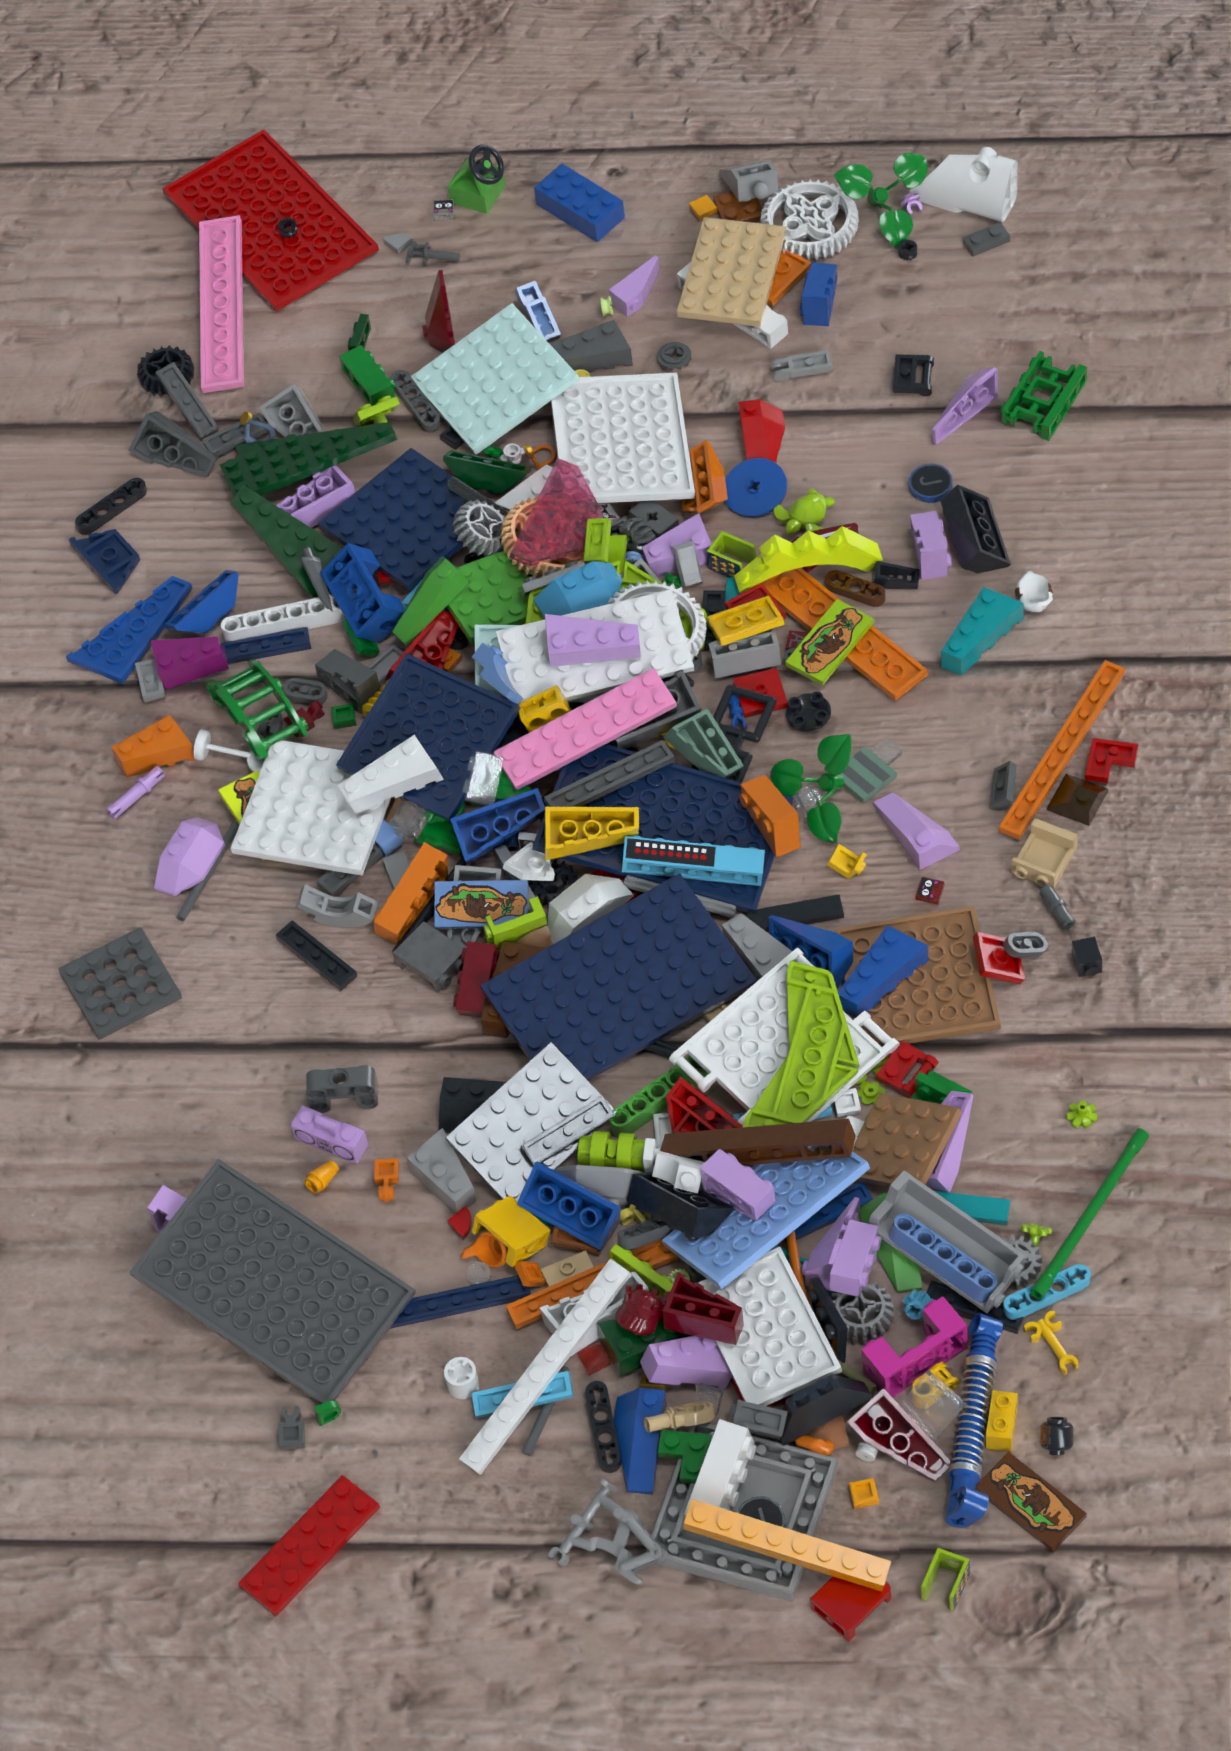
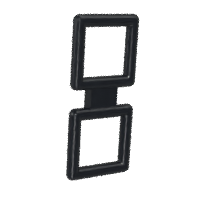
[691,685,777,783]

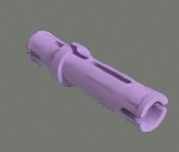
[105,766,165,820]

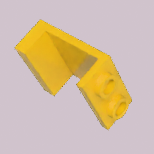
[472,1195,550,1267]

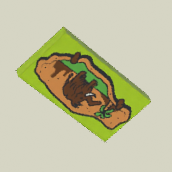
[785,599,874,686]

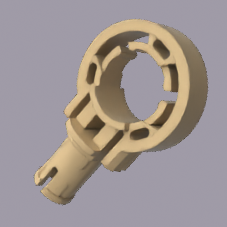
[644,1402,715,1433]

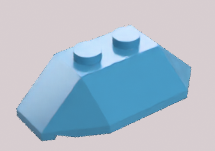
[533,561,622,619]

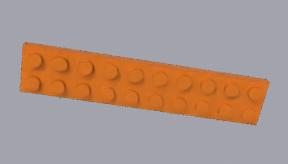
[761,568,928,701]

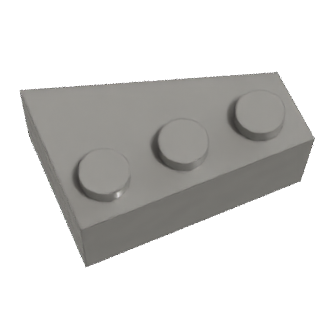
[709,628,781,678]
[407,1128,476,1214]

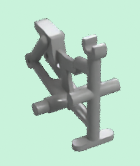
[548,1478,669,1586]

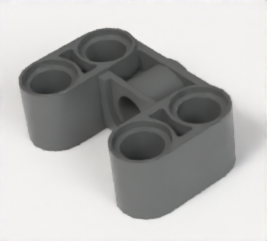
[306,1065,378,1113]

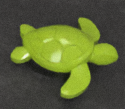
[774,488,835,534]

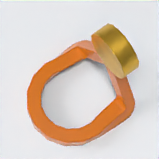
[523,444,556,470]

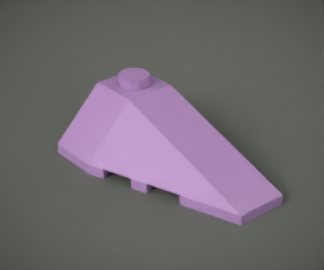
[873,793,960,870]
[926,1091,973,1193]
[802,1197,860,1292]

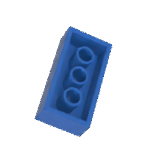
[534,163,625,242]

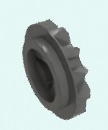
[657,342,691,371]

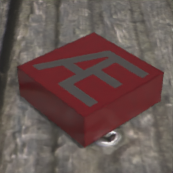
[786,630,809,651]

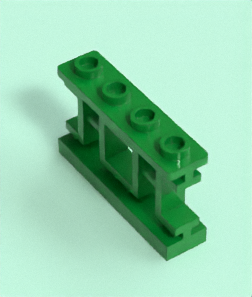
[1000,351,1087,441]

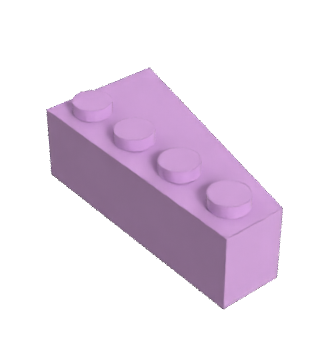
[277,465,355,528]
[545,614,641,667]

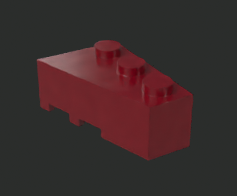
[453,941,500,1018]
[663,1272,744,1345]

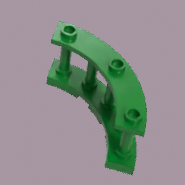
[204,659,308,760]

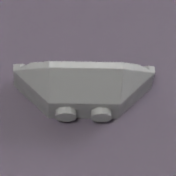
[555,1165,642,1209]

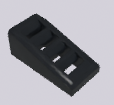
[872,561,920,589]

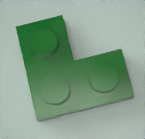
[658,1430,712,1484]

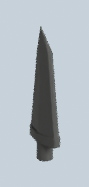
[300,547,333,612]

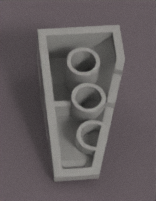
[447,865,502,948]

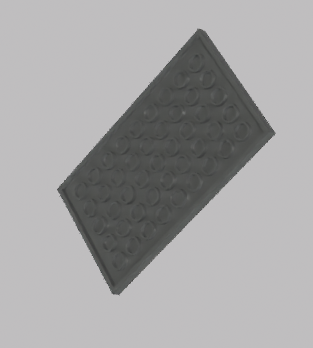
[130,1159,416,1404]

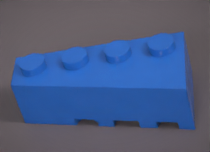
[451,788,545,866]
[838,925,929,1018]

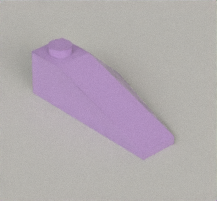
[932,367,998,445]

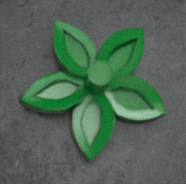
[483,444,504,459]
[661,572,681,589]

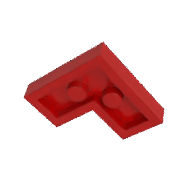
[1085,738,1138,783]

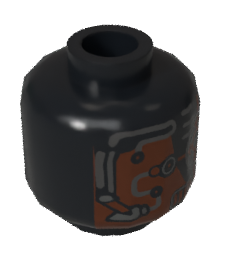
[1040,1417,1074,1455]

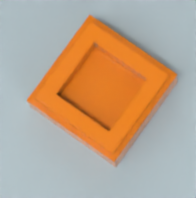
[515,1261,546,1288]

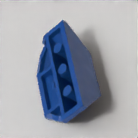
[164,570,239,633]

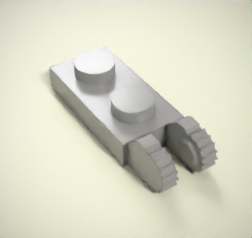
[771,350,833,382]

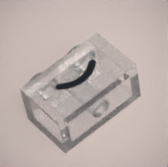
[462,751,504,805]

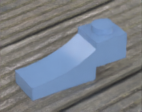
[515,281,561,342]
[472,643,523,705]

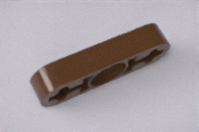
[825,570,886,607]

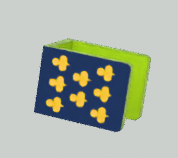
[707,531,756,578]
[921,1548,970,1611]

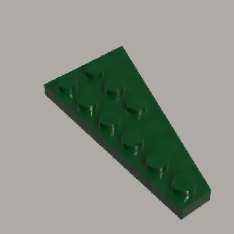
[230,485,343,599]

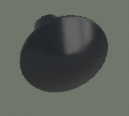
[786,692,831,732]

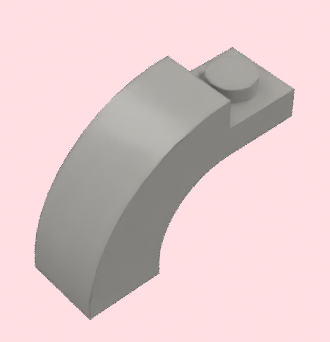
[296,884,378,928]

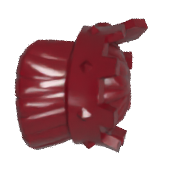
[615,1284,670,1336]

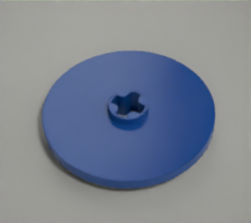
[725,458,788,518]

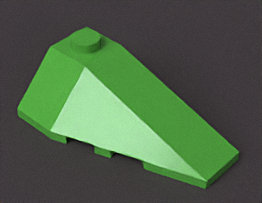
[392,556,470,646]
[860,1193,922,1293]

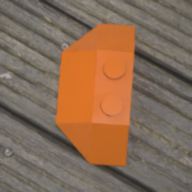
[681,439,728,513]

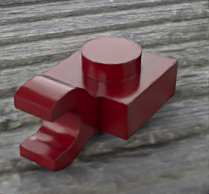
[284,701,325,738]

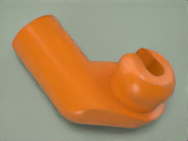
[796,1435,835,1456]

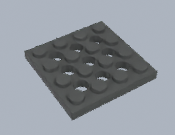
[58,927,182,1040]

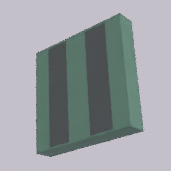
[841,746,897,804]

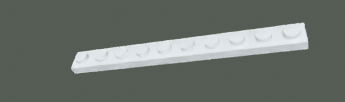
[459,1259,631,1475]

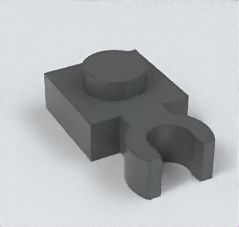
[278,1406,305,1450]

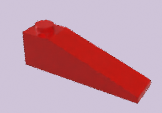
[738,399,785,463]
[385,609,458,681]

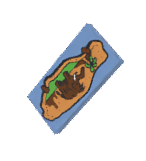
[435,880,528,929]

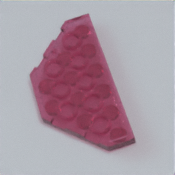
[510,458,603,566]

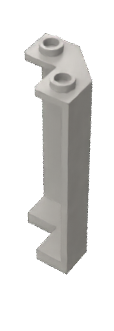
[868,1171,1026,1313]

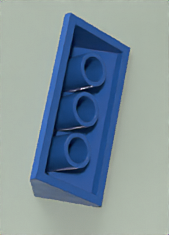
[517,1161,621,1250]

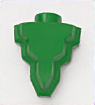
[414,815,463,855]

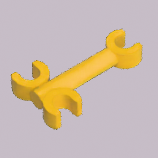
[1024,1311,1078,1375]

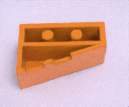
[112,715,195,777]
[739,774,801,858]

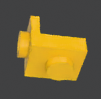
[826,844,867,880]

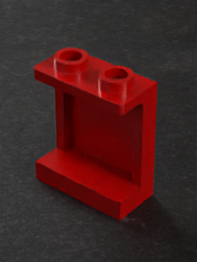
[810,1576,891,1642]

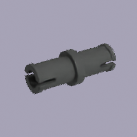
[1039,884,1076,930]

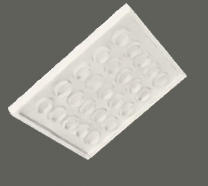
[231,740,391,876]

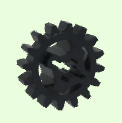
[528,859,578,905]

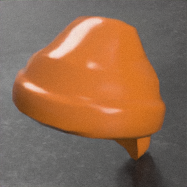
[460,1231,508,1268]

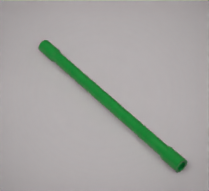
[1030,1128,1149,1300]

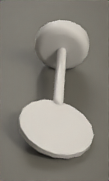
[194,729,270,772]

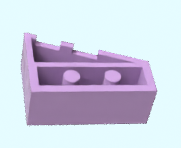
[642,513,712,578]

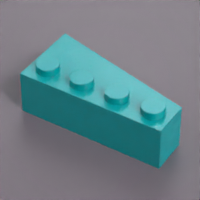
[941,587,1024,675]

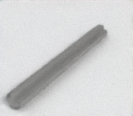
[624,875,736,918]

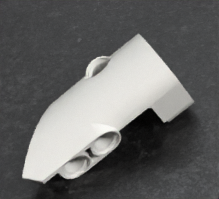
[909,147,1018,222]

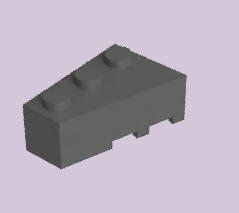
[315,649,381,714]

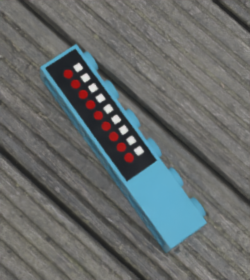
[622,836,765,886]

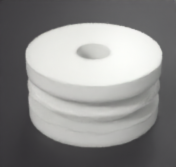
[855,1442,878,1462]

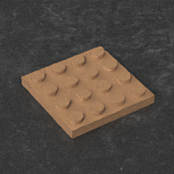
[852,1093,962,1187]

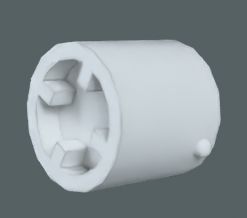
[444,1357,479,1399]

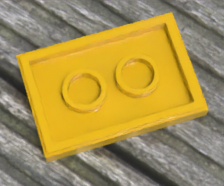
[706,596,785,646]

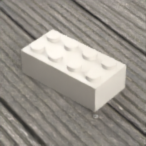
[684,1419,756,1517]

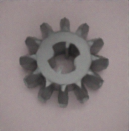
[619,517,655,554]

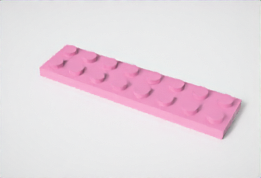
[494,668,677,791]

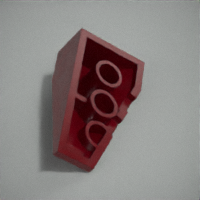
[422,270,455,353]

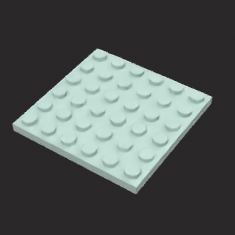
[411,303,580,455]

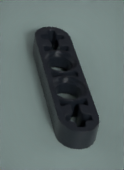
[75,478,147,535]
[585,1381,621,1473]

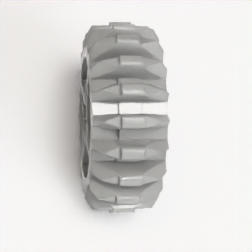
[452,499,506,557]
[831,1280,894,1344]

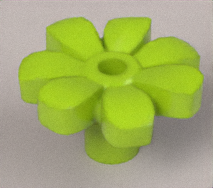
[1067,1100,1098,1129]
[1021,1223,1052,1246]

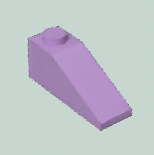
[609,255,660,317]

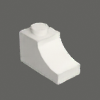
[652,1151,705,1193]

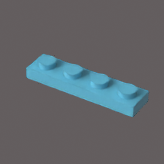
[472,1371,574,1419]

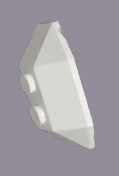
[548,874,634,944]

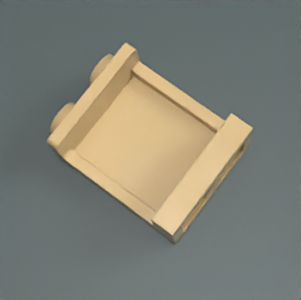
[1011,818,1077,889]

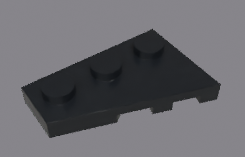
[806,1277,848,1363]

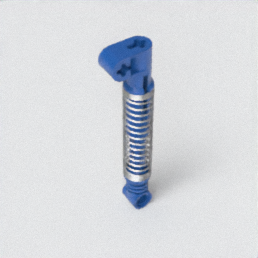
[945,1312,1003,1528]

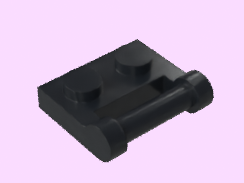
[893,354,934,397]

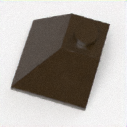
[1047,773,1108,826]

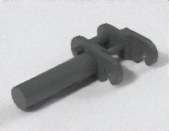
[406,241,460,265]

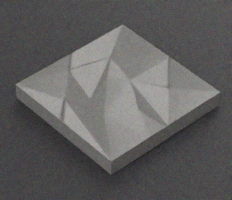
[645,1423,839,1602]

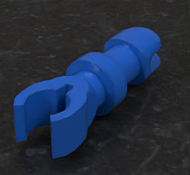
[729,695,747,730]

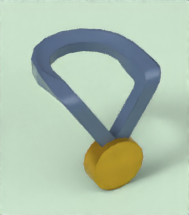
[240,411,275,443]

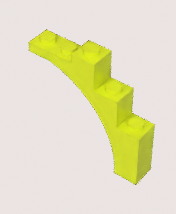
[734,526,883,593]

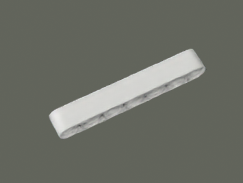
[221,589,357,642]

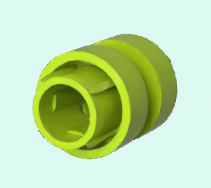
[578,1131,645,1173]

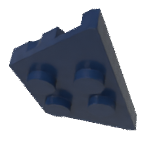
[69,529,140,595]

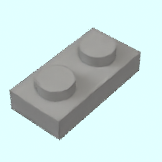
[135,658,166,703]

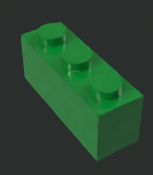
[339,345,396,406]

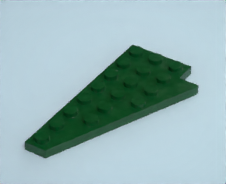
[219,422,398,497]

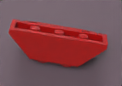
[666,1077,743,1133]

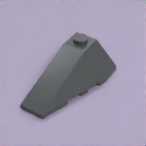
[128,411,218,477]

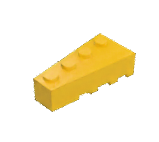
[545,807,639,861]

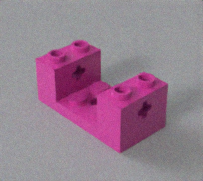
[861,1297,968,1398]

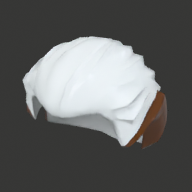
[1015,571,1053,613]

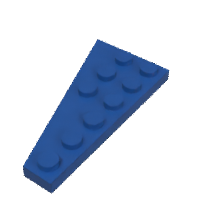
[66,576,193,684]

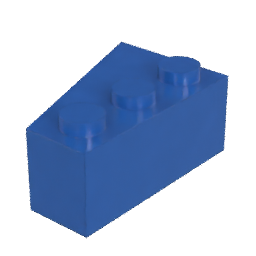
[799,263,838,326]

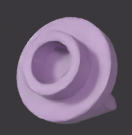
[900,193,922,215]

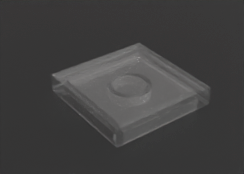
[900,1370,967,1441]

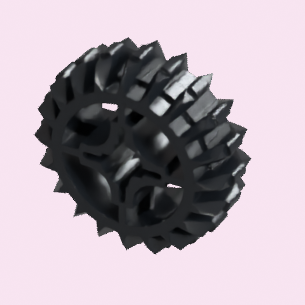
[137,345,194,398]

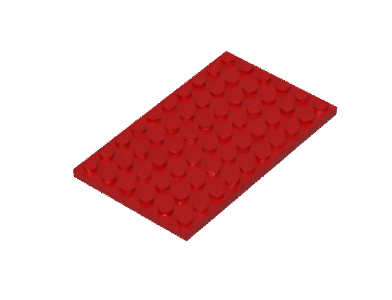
[162,129,379,312]

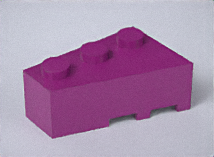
[151,637,229,689]

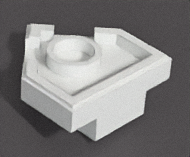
[503,842,555,881]

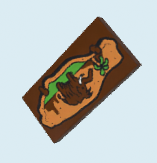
[975,1451,1087,1552]

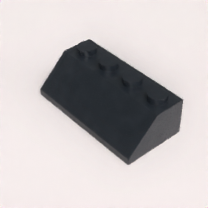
[940,485,1011,574]
[439,1077,506,1134]
[627,1172,734,1240]

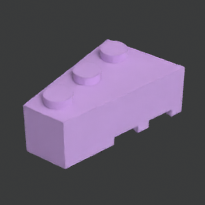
[910,511,951,580]
[700,1149,776,1221]
[830,1220,881,1297]
[640,1336,732,1390]

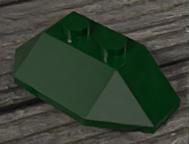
[443,450,532,494]

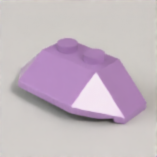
[154,817,225,896]

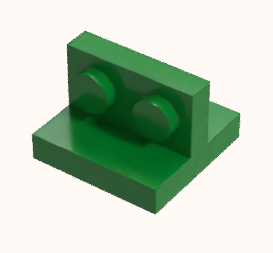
[910,1070,972,1104]

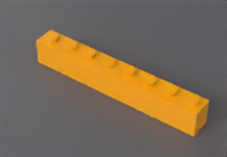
[683,1499,891,1591]

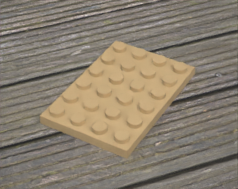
[677,217,786,327]

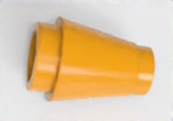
[304,1160,339,1194]

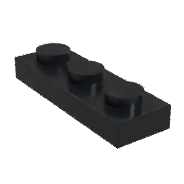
[702,590,726,649]

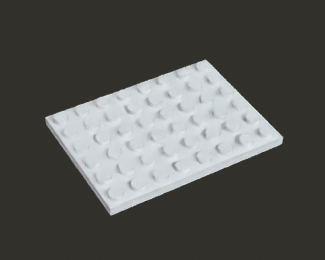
[551,373,695,504]

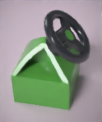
[448,144,505,214]

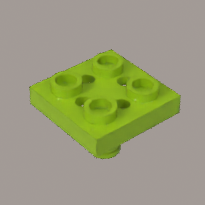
[353,395,400,426]

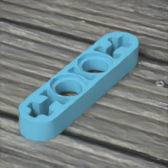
[1003,1264,1091,1320]

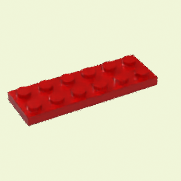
[238,1475,380,1617]

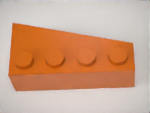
[373,842,448,945]

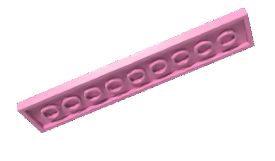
[199,215,244,393]

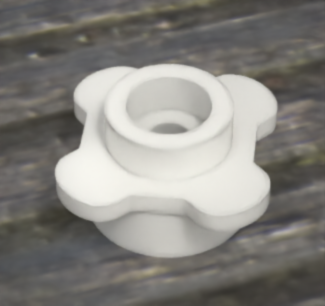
[500,444,525,464]

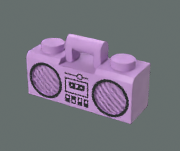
[291,1105,369,1164]

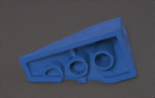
[768,915,853,989]
[614,1388,667,1495]

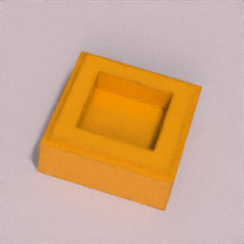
[689,195,718,221]
[849,1478,879,1509]

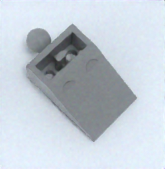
[719,161,778,201]

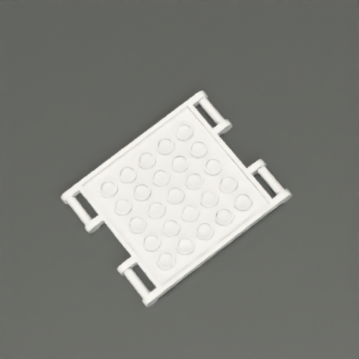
[669,948,900,1125]

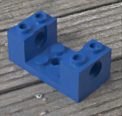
[320,543,405,643]

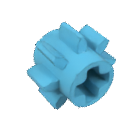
[902,1289,933,1322]

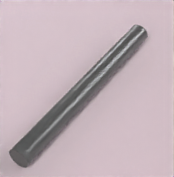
[522,1366,570,1456]

